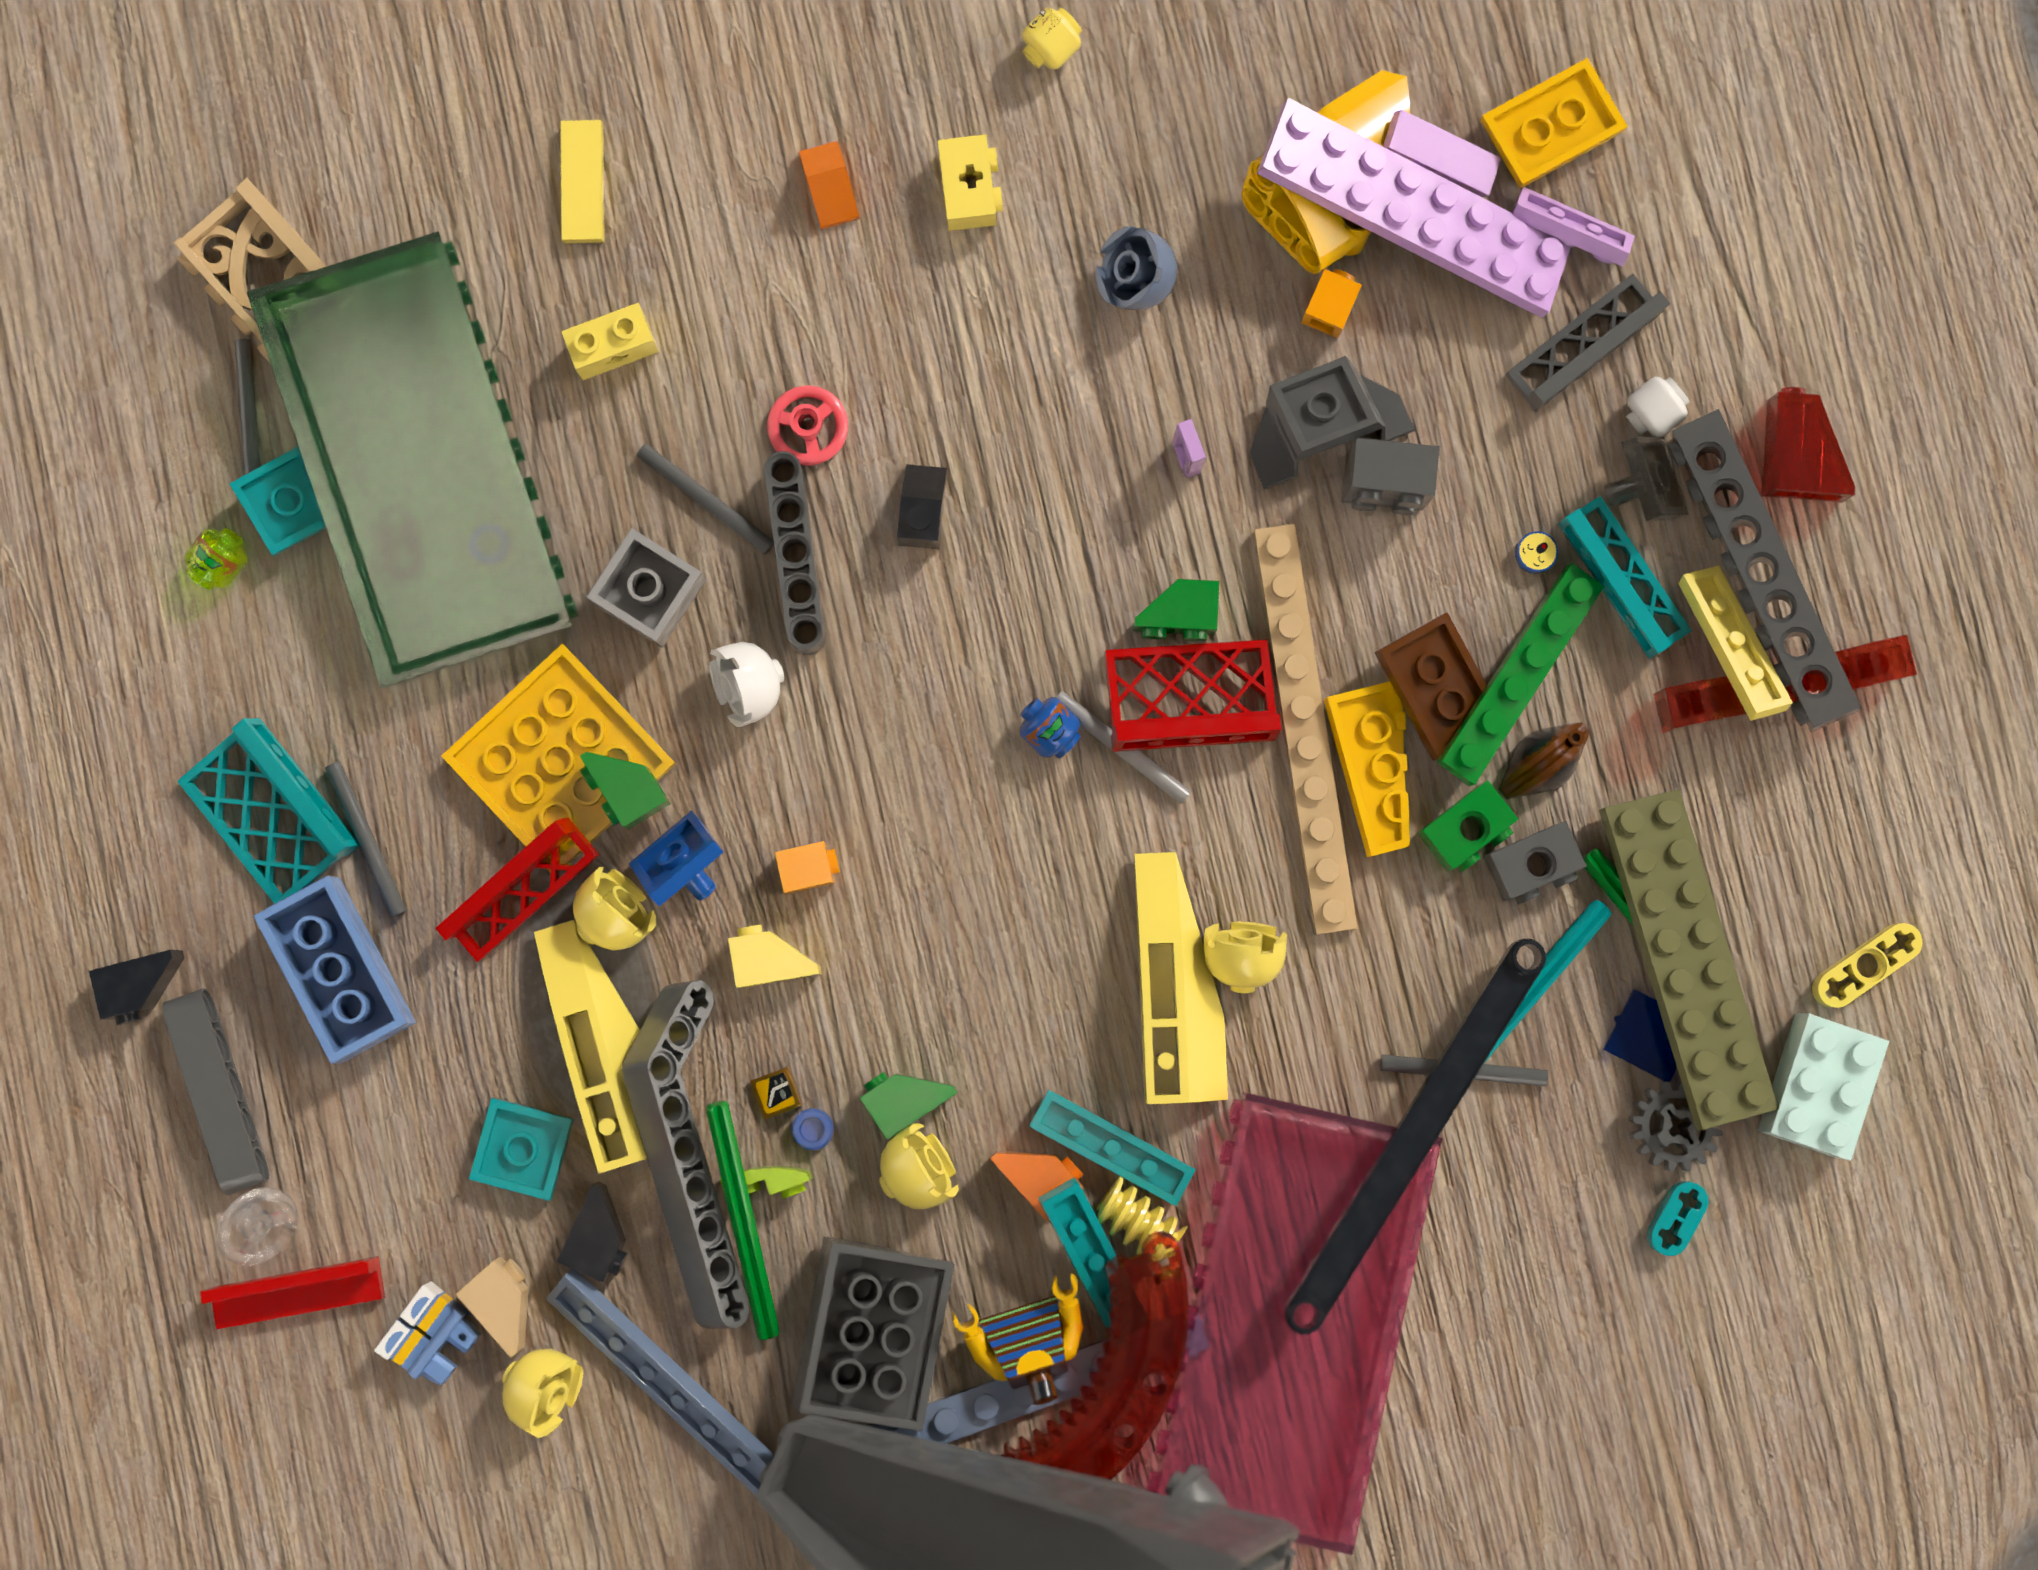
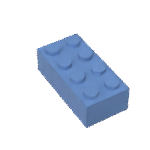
[254,876,417,1064]

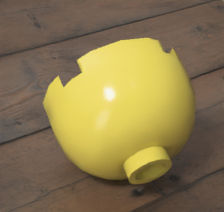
[573,867,656,951]
[1204,921,1287,993]
[879,1123,959,1209]
[502,1349,584,1438]

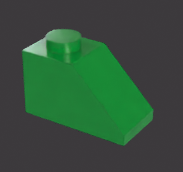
[860,1072,958,1140]

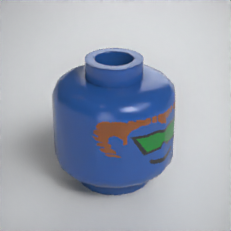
[1020,697,1081,758]

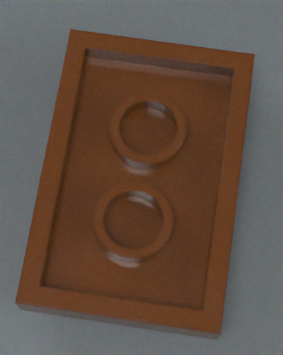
[1374,612,1487,761]

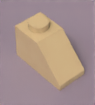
[455,1256,529,1358]

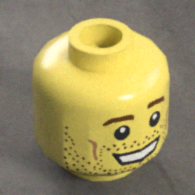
[1022,7,1082,70]

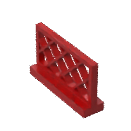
[1104,639,1281,752]

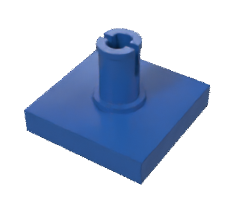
[629,810,724,907]

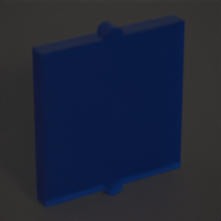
[1603,989,1677,1083]

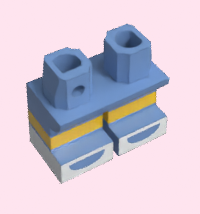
[374,1281,481,1386]

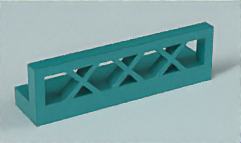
[1558,496,1692,659]

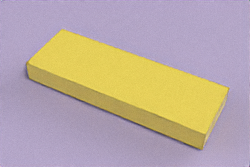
[561,120,604,244]

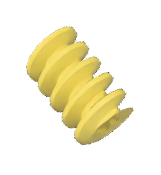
[1096,1176,1188,1266]

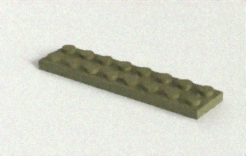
[1599,789,1778,1131]

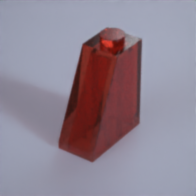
[1762,387,1855,503]

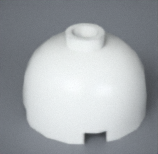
[709,642,784,727]

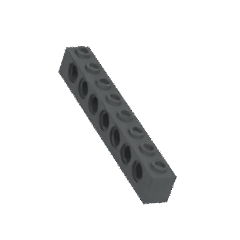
[1668,409,1861,732]

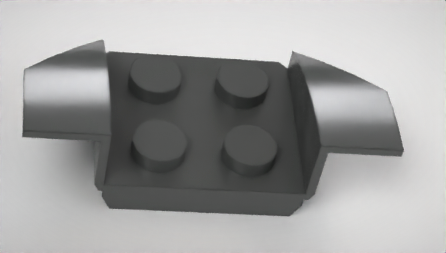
[1249,356,1415,489]

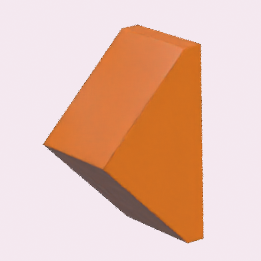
[799,141,860,230]

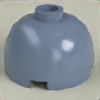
[1095,226,1178,310]

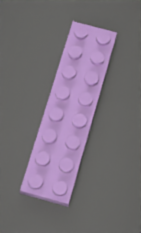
[1257,98,1571,318]

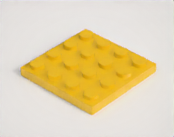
[441,643,676,873]

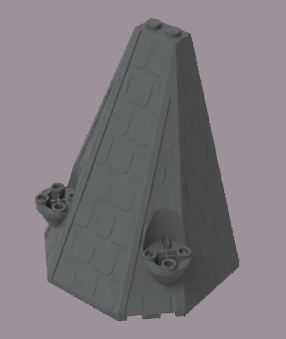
[755,1414,1299,1570]

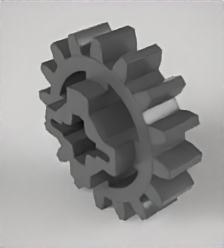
[1628,1081,1723,1172]

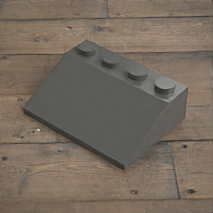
[791,1236,955,1431]

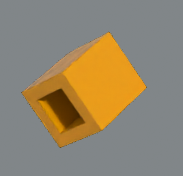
[1301,269,1362,339]
[775,841,840,894]

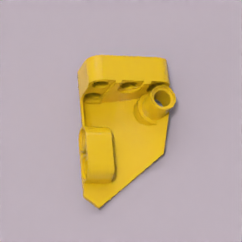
[1241,70,1410,274]

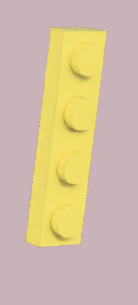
[1678,565,1793,721]

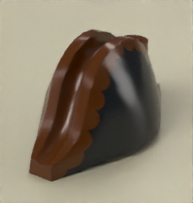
[1498,722,1590,799]

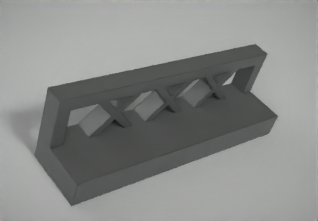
[1505,274,1671,412]

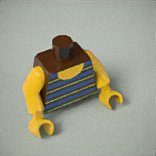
[951,1273,1083,1405]

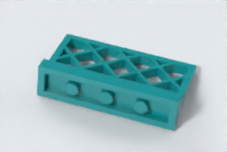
[177,718,359,904]

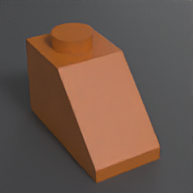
[990,1151,1084,1222]

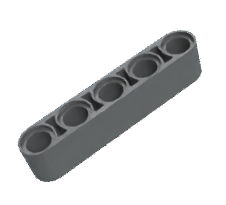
[764,451,826,655]
[162,988,269,1195]

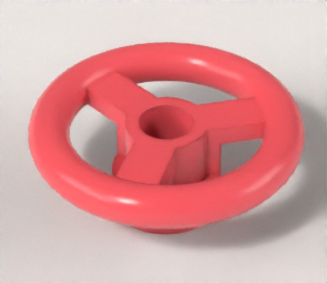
[767,386,848,466]

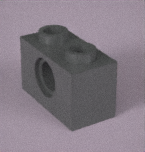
[1483,821,1586,904]

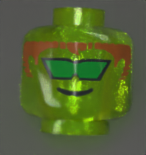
[184,528,248,590]

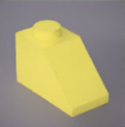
[728,925,821,988]

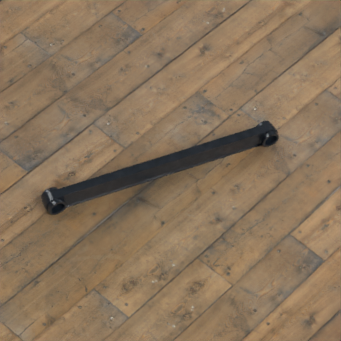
[1284,939,1546,1334]

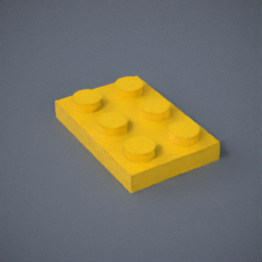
[1480,57,1628,189]

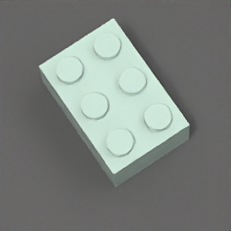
[1757,1013,1889,1161]

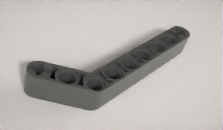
[622,980,749,1329]

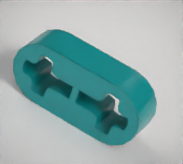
[1647,1181,1709,1256]

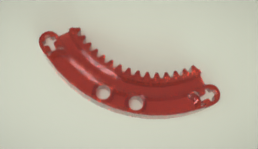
[1001,1231,1189,1480]

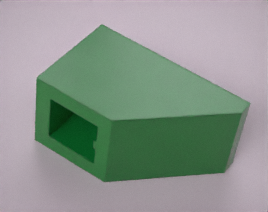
[1133,579,1219,642]
[580,752,671,830]

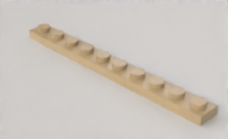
[1253,524,1358,935]

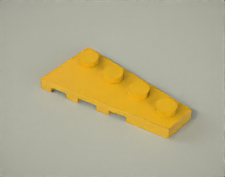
[1323,681,1410,858]

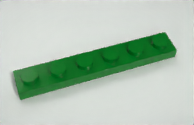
[1437,563,1604,786]

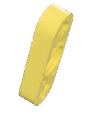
[1812,923,1923,1008]

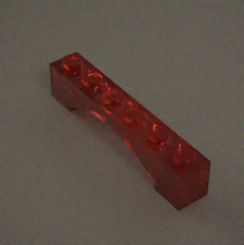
[1653,634,1917,733]

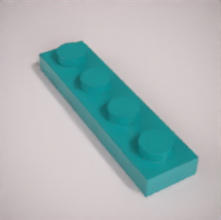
[1029,1089,1196,1206]
[1038,1177,1150,1342]

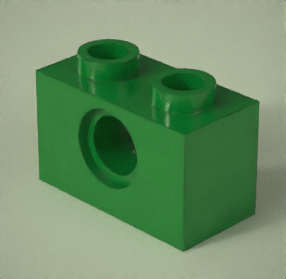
[1417,780,1519,872]

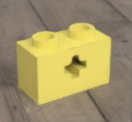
[938,134,1003,231]
[561,303,659,380]

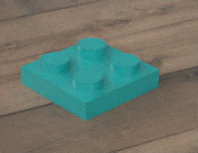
[229,444,346,557]
[469,1097,574,1201]

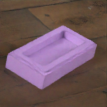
[1172,419,1206,478]

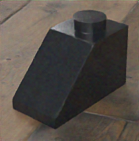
[897,464,947,549]
[89,949,185,1025]
[557,1181,628,1283]

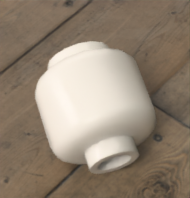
[1626,376,1690,438]

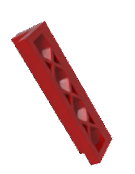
[435,817,600,962]
[200,1256,385,1330]

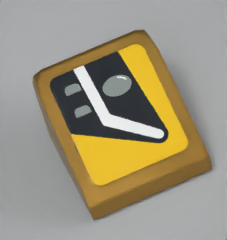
[750,1066,803,1120]

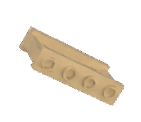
[173,178,363,370]

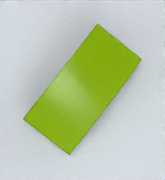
[719,1166,812,1199]

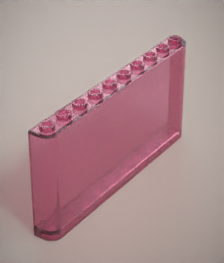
[1146,1092,1442,1555]

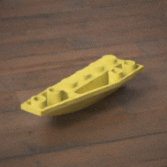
[1134,852,1228,1104]
[534,920,647,1174]

